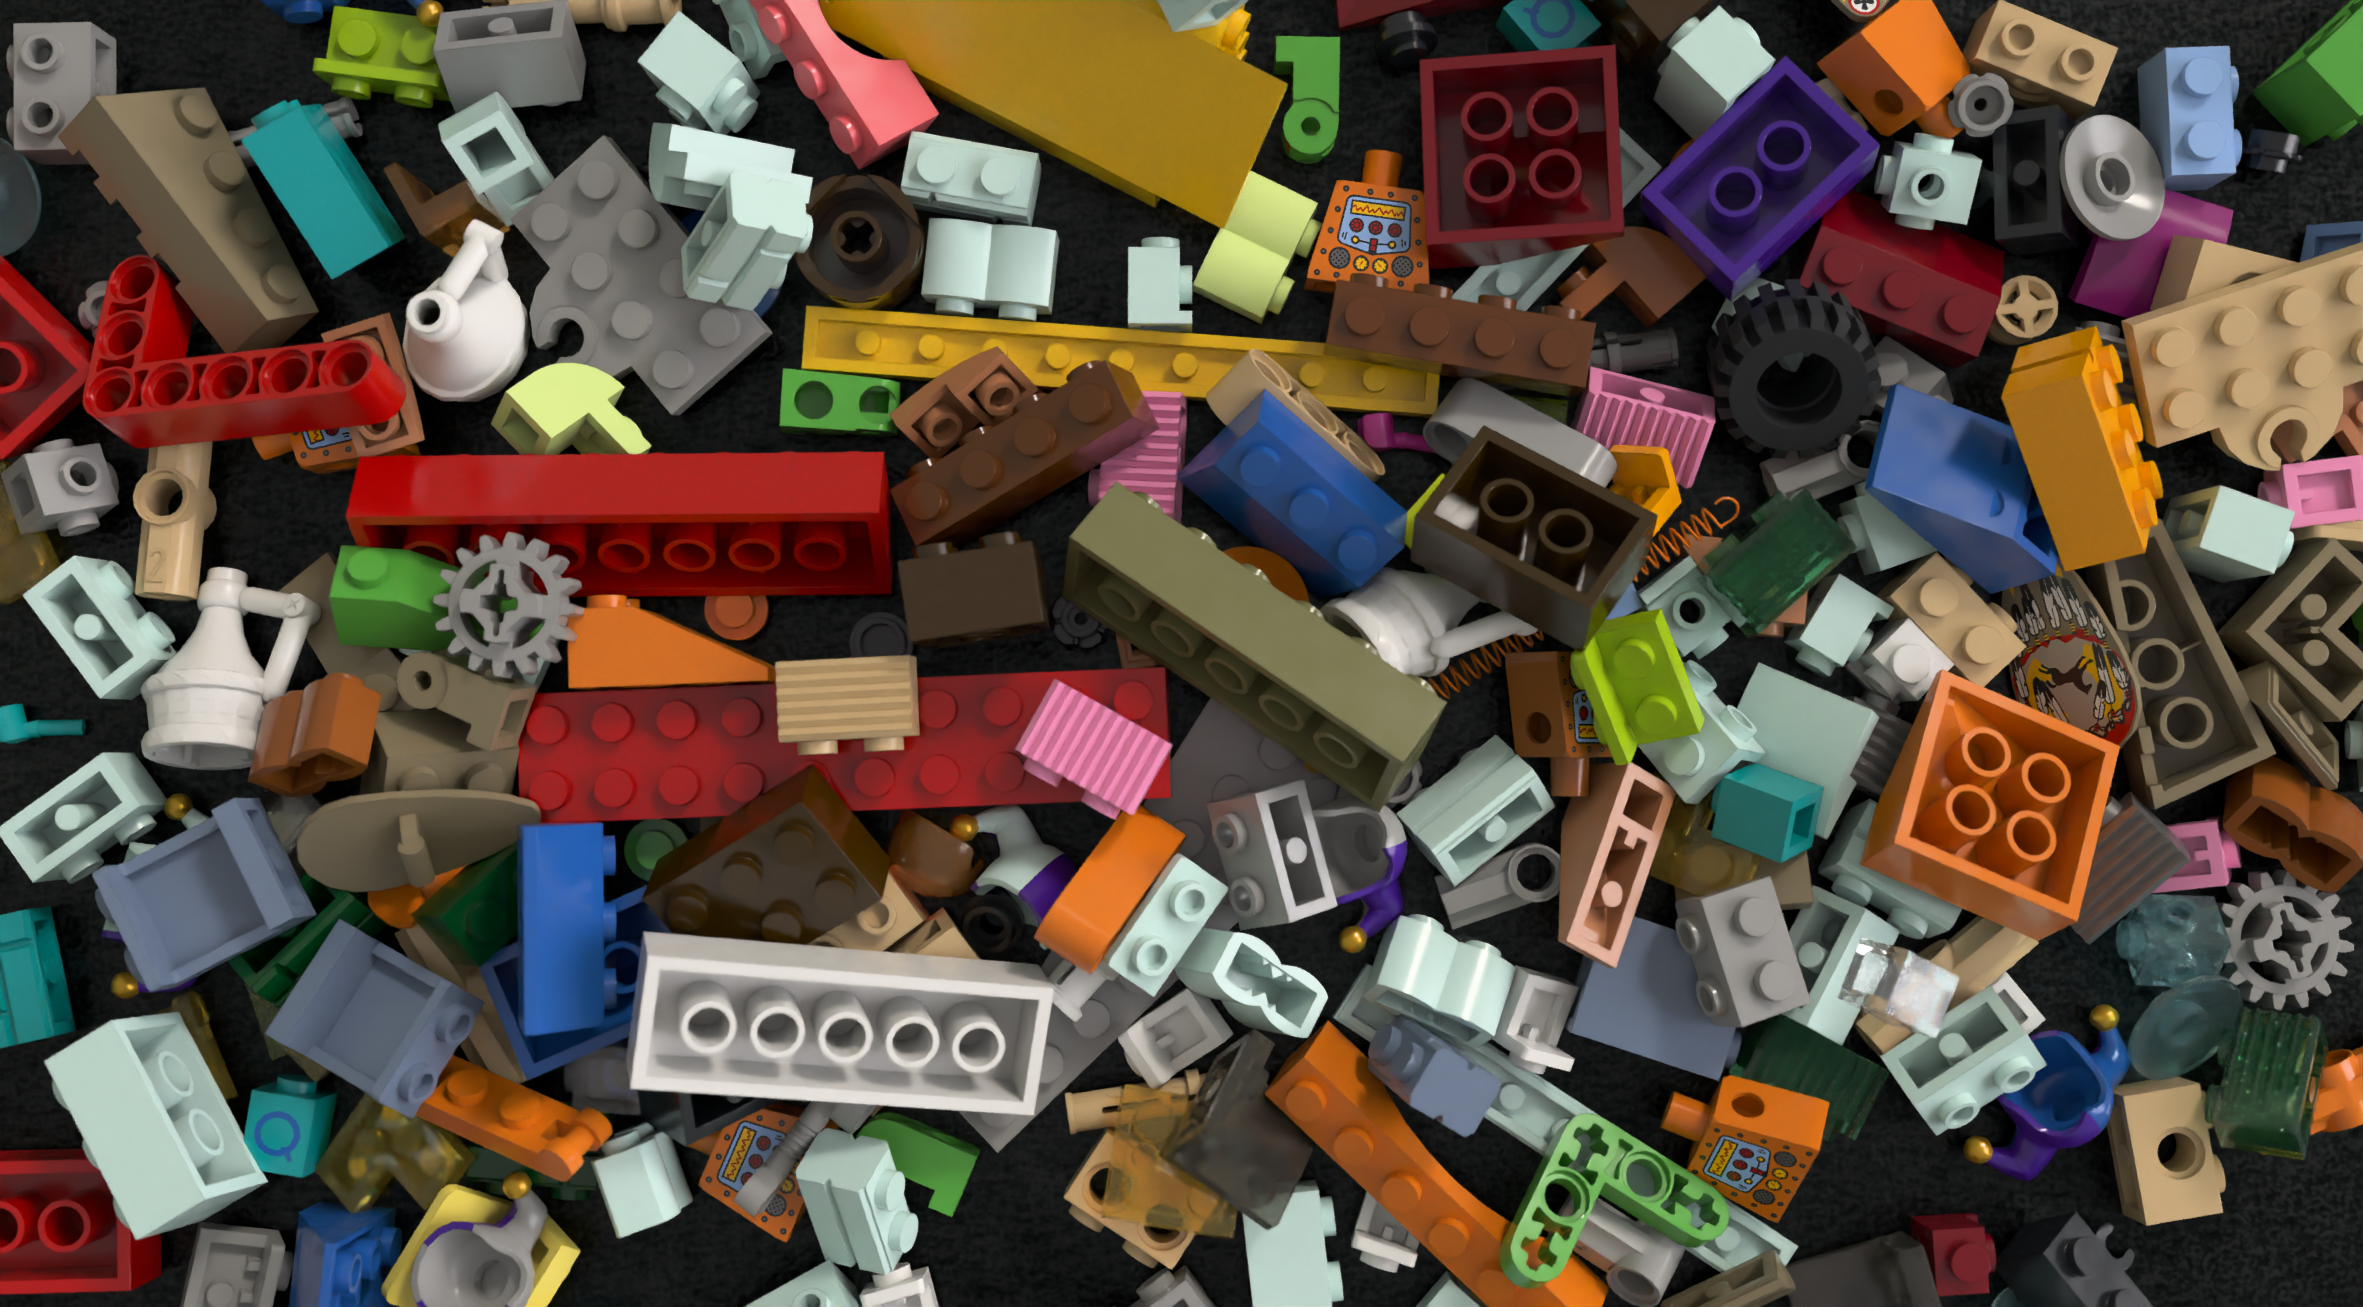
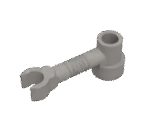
[733,1101,877,1217]

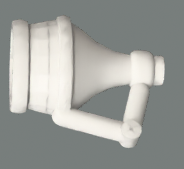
[402,219,531,402]
[140,567,321,770]
[1319,567,1538,677]

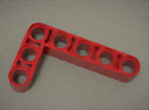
[83,254,406,449]

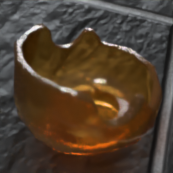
[887,809,984,898]

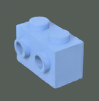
[2137,46,2242,191]

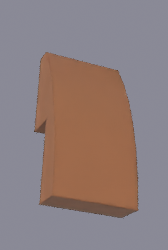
[321,313,425,457]
[889,346,1038,458]

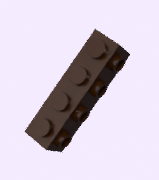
[1323,273,1596,398]
[890,360,1160,548]

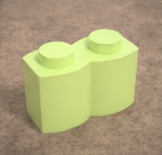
[1193,171,1323,324]

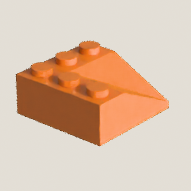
[1860,669,2120,941]

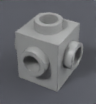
[1,439,119,536]

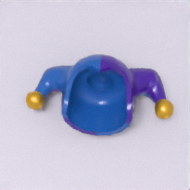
[1963,1005,2131,1181]

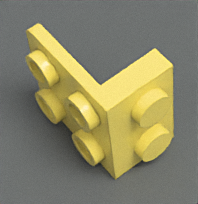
[381,1184,581,1307]

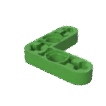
[1499,1113,1729,1289]

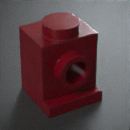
[1910,1213,1996,1296]

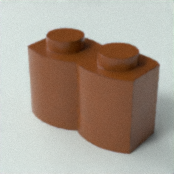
[248,673,381,797]
[2223,756,2363,893]

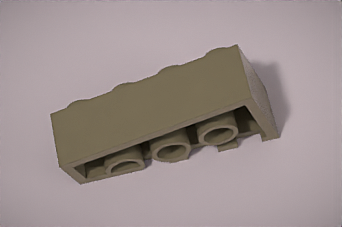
[58,87,319,353]
[2084,518,2276,810]

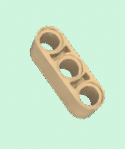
[1206,348,1385,483]

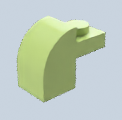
[491,363,651,455]

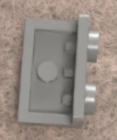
[1675,876,1811,1027]
[180,1222,293,1307]

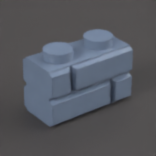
[1367,1014,1501,1137]

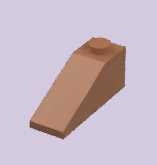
[1558,762,1676,968]

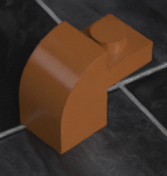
[1556,226,1706,329]

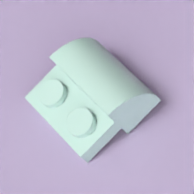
[649,123,813,211]

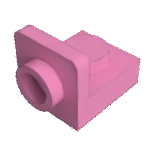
[2257,455,2363,530]
[2152,815,2242,893]

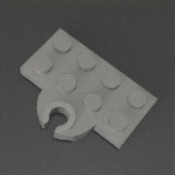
[510,135,773,416]

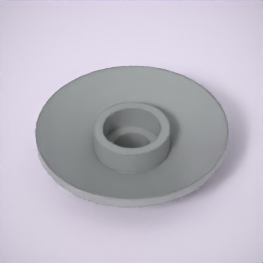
[2059,115,2165,241]

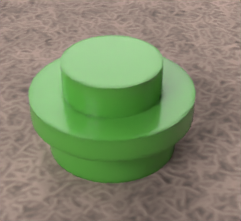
[624,819,688,881]

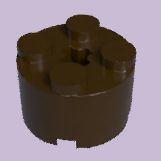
[794,174,927,311]

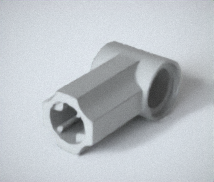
[1759,420,1880,514]
[1434,841,1561,930]
[1548,1194,1685,1307]

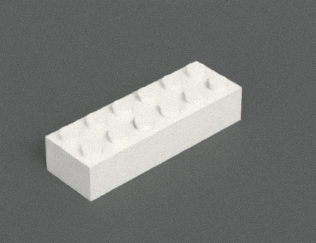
[626,932,1054,1116]

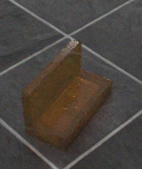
[384,162,511,258]

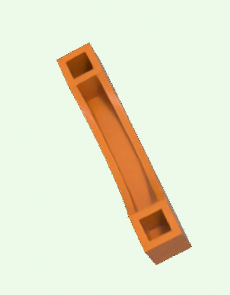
[1264,1021,1609,1307]

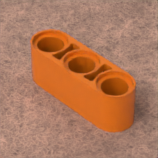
[1034,805,1187,975]

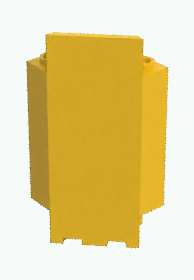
[819,0,1287,229]

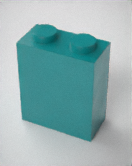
[241,99,406,279]

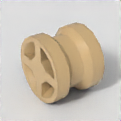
[1987,275,2058,346]

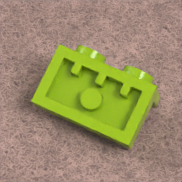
[312,6,451,108]
[1570,608,1705,766]

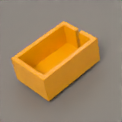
[2001,326,2163,572]

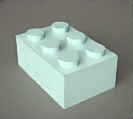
[44,1011,268,1240]

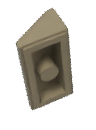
[2236,660,2339,791]
[1660,1250,1796,1307]

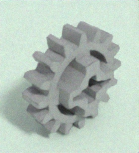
[433,532,584,678]
[2203,869,2354,1010]

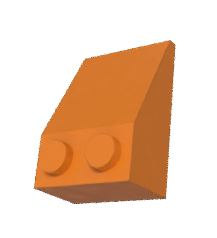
[567,595,776,691]

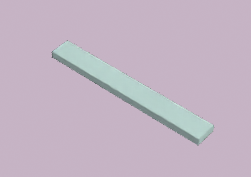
[1332,963,1798,1273]

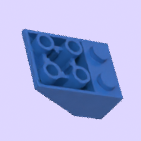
[1864,384,2059,594]
[289,1201,402,1307]

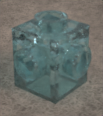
[2116,894,2231,988]

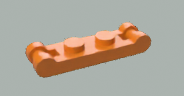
[415,1055,612,1182]

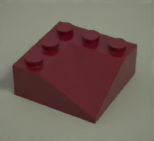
[1420,45,1624,269]

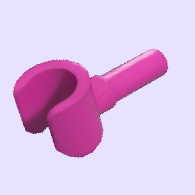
[1357,413,1437,454]

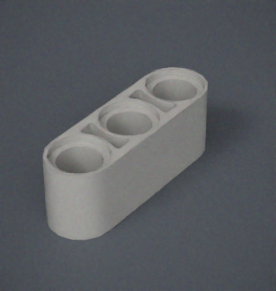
[1423,378,1617,488]

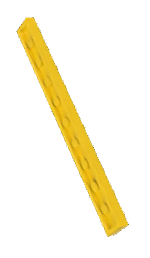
[801,305,1440,418]

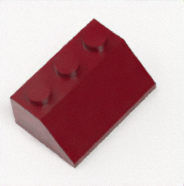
[1787,189,2004,369]

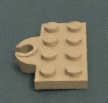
[2121,242,2363,470]

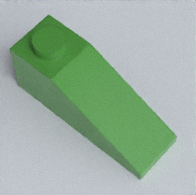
[329,545,545,658]

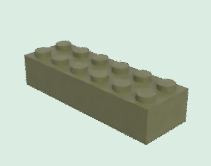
[1061,481,1447,813]

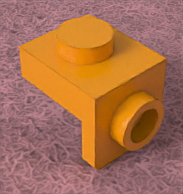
[1609,445,1682,537]

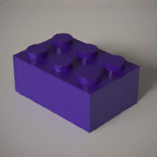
[1641,56,1880,302]

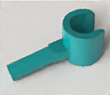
[0,704,86,744]

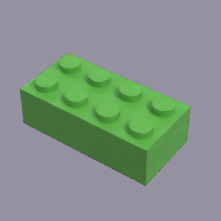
[2252,0,2363,147]

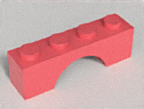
[749,0,939,170]

